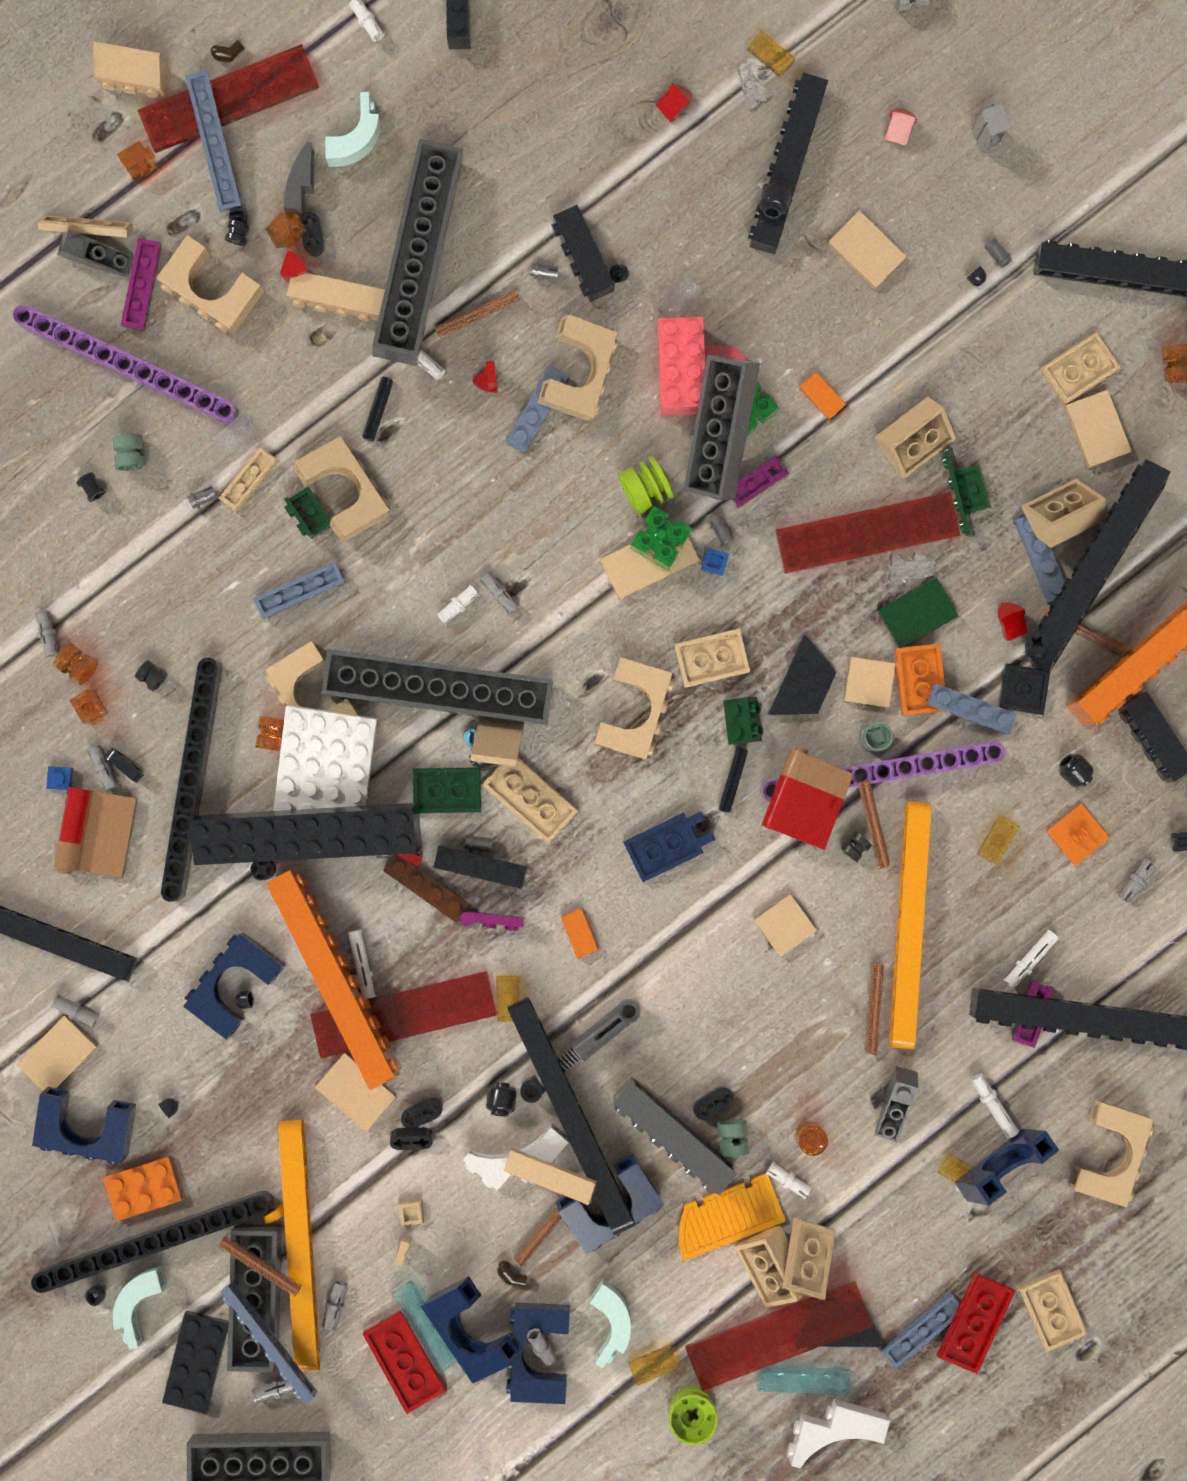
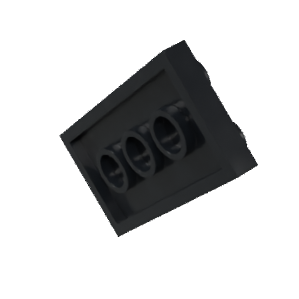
[162,1310,228,1414]

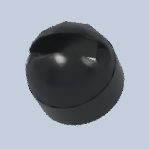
[229,207,248,223]
[610,264,629,283]
[967,266,987,286]
[235,990,254,1009]
[158,1098,178,1118]
[85,1285,106,1306]

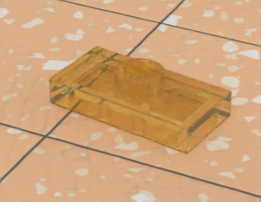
[747,31,795,78]
[977,815,1020,865]
[496,975,520,1022]
[938,1152,973,1182]
[628,1344,679,1386]

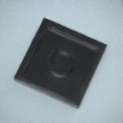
[998,663,1050,715]

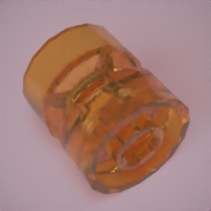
[1162,344,1187,383]
[53,643,98,685]
[255,716,284,751]
[795,1121,828,1156]

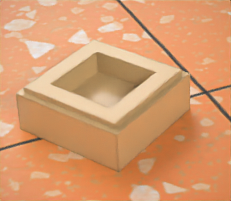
[398,1199,424,1227]
[395,1236,411,1265]

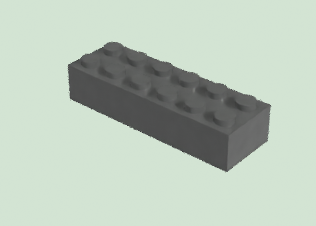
[684,354,760,500]
[613,1077,737,1195]
[227,1225,282,1372]
[187,1431,330,1481]

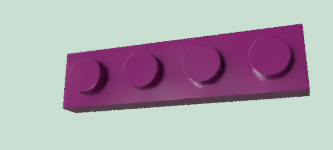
[121,238,162,331]

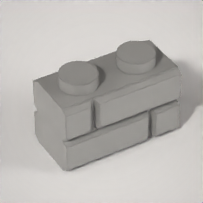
[972,104,1011,152]

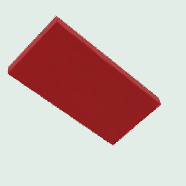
[936,1272,1016,1374]
[362,1309,447,1414]

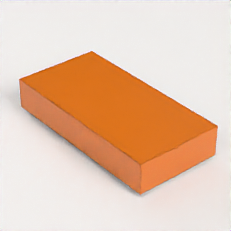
[799,372,846,421]
[561,908,598,959]

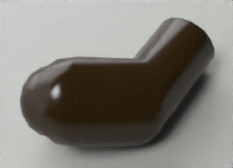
[210,40,245,62]
[497,1261,527,1287]

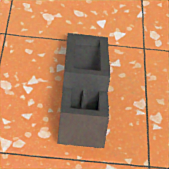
[283,142,315,216]

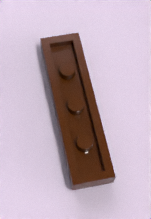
[383,855,470,923]

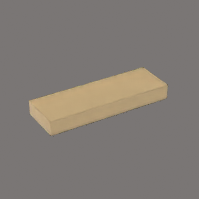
[218,446,279,513]

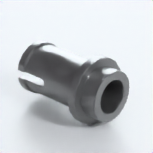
[985,239,1012,268]
[530,261,558,281]
[187,485,218,509]
[709,516,734,546]
[464,834,493,852]

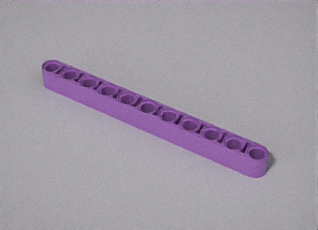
[12,305,238,425]
[760,742,1005,801]

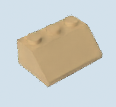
[93,42,171,98]
[875,397,956,479]
[1022,479,1106,548]
[734,1226,804,1308]

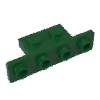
[942,449,991,537]

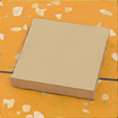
[844,657,896,708]
[754,894,817,957]

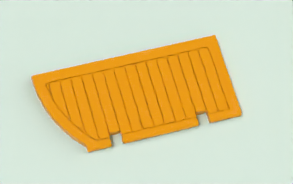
[678,1173,786,1261]

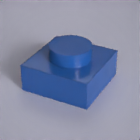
[701,548,729,576]
[46,766,73,790]

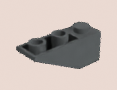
[57,229,133,277]
[875,1066,918,1141]

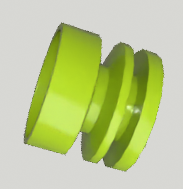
[618,456,674,516]
[669,1386,717,1445]

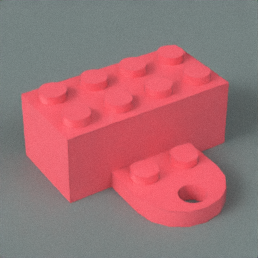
[657,317,746,416]

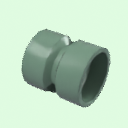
[112,433,145,471]
[859,722,893,752]
[717,1119,749,1157]

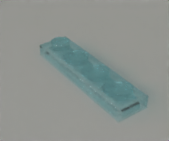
[391,1280,457,1374]
[757,1365,850,1395]

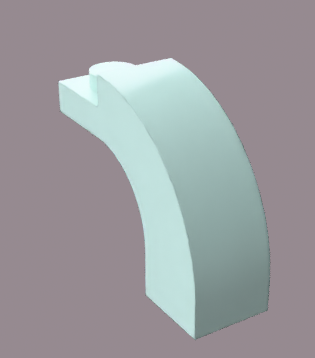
[325,92,381,167]
[113,1265,167,1350]
[590,1279,631,1368]

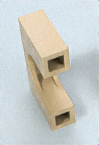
[156,235,264,335]
[538,314,617,421]
[293,436,390,543]
[265,641,360,716]
[594,657,675,760]
[1068,1099,1154,1208]

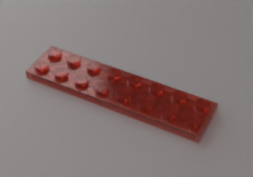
[137,44,320,153]
[775,492,960,574]
[310,971,497,1059]
[685,1281,873,1391]

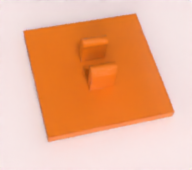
[1046,803,1110,866]

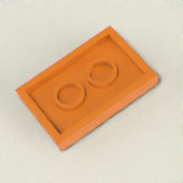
[894,644,945,716]
[103,1155,183,1221]

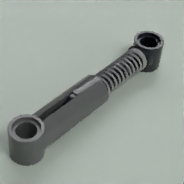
[520,999,641,1103]

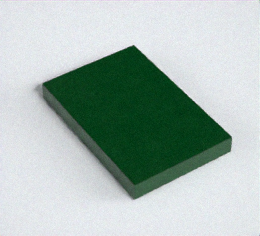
[877,577,959,648]
[413,767,481,813]

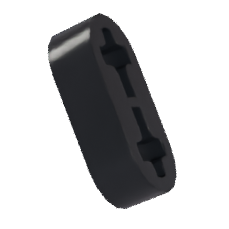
[299,212,324,256]
[105,747,145,783]
[693,1086,733,1120]
[401,1097,443,1128]
[390,1127,433,1150]

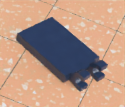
[623,812,715,882]

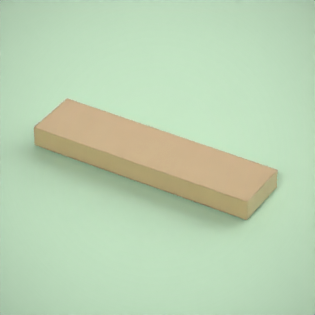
[38,215,133,237]
[504,1148,597,1205]

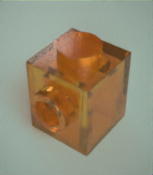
[117,140,156,181]
[266,212,307,248]
[69,689,108,726]

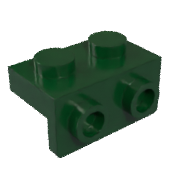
[284,487,331,539]
[723,697,763,745]

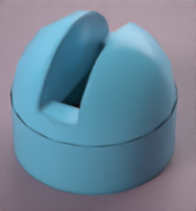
[463,728,477,746]

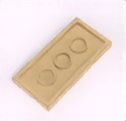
[600,523,700,600]
[482,758,578,844]

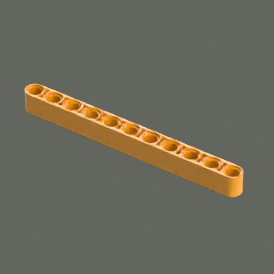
[889,801,931,1049]
[278,1119,320,1372]

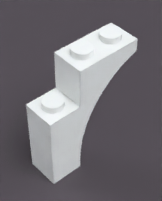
[463,1124,569,1190]
[787,1399,890,1468]

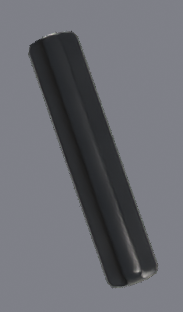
[362,376,393,441]
[719,747,748,813]

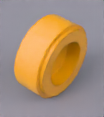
[262,1204,284,1224]

